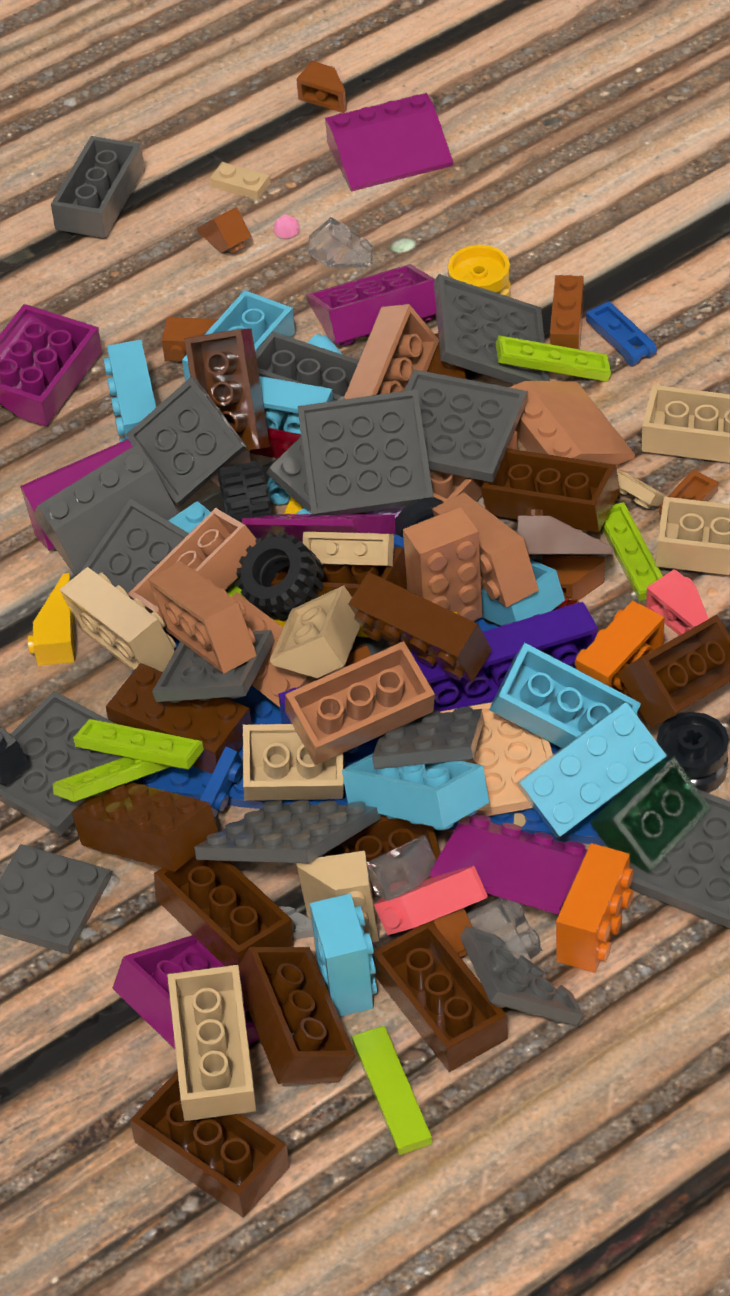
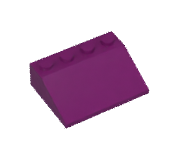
[325,93,453,192]
[306,264,437,345]
[0,304,102,427]
[242,514,395,542]
[430,814,587,915]
[112,935,260,1049]

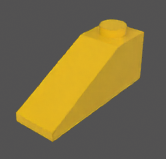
[28,573,75,666]

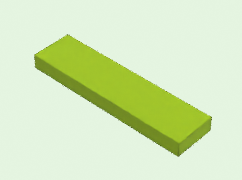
[495,336,611,382]
[601,502,663,601]
[73,719,204,770]
[53,757,171,802]
[352,1025,432,1155]

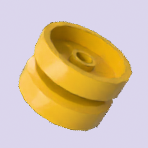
[447,245,511,297]

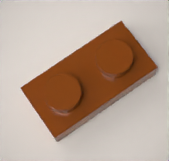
[659,470,719,515]

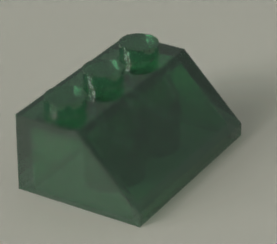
[590,757,711,872]

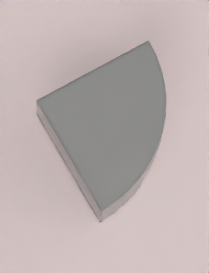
[279,907,314,940]

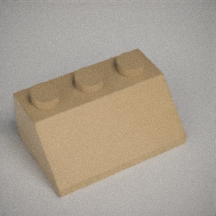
[270,586,361,678]
[243,724,344,801]
[297,851,379,942]

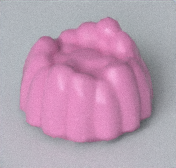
[274,214,300,239]

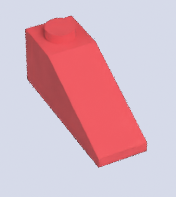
[646,569,709,635]
[374,865,488,935]

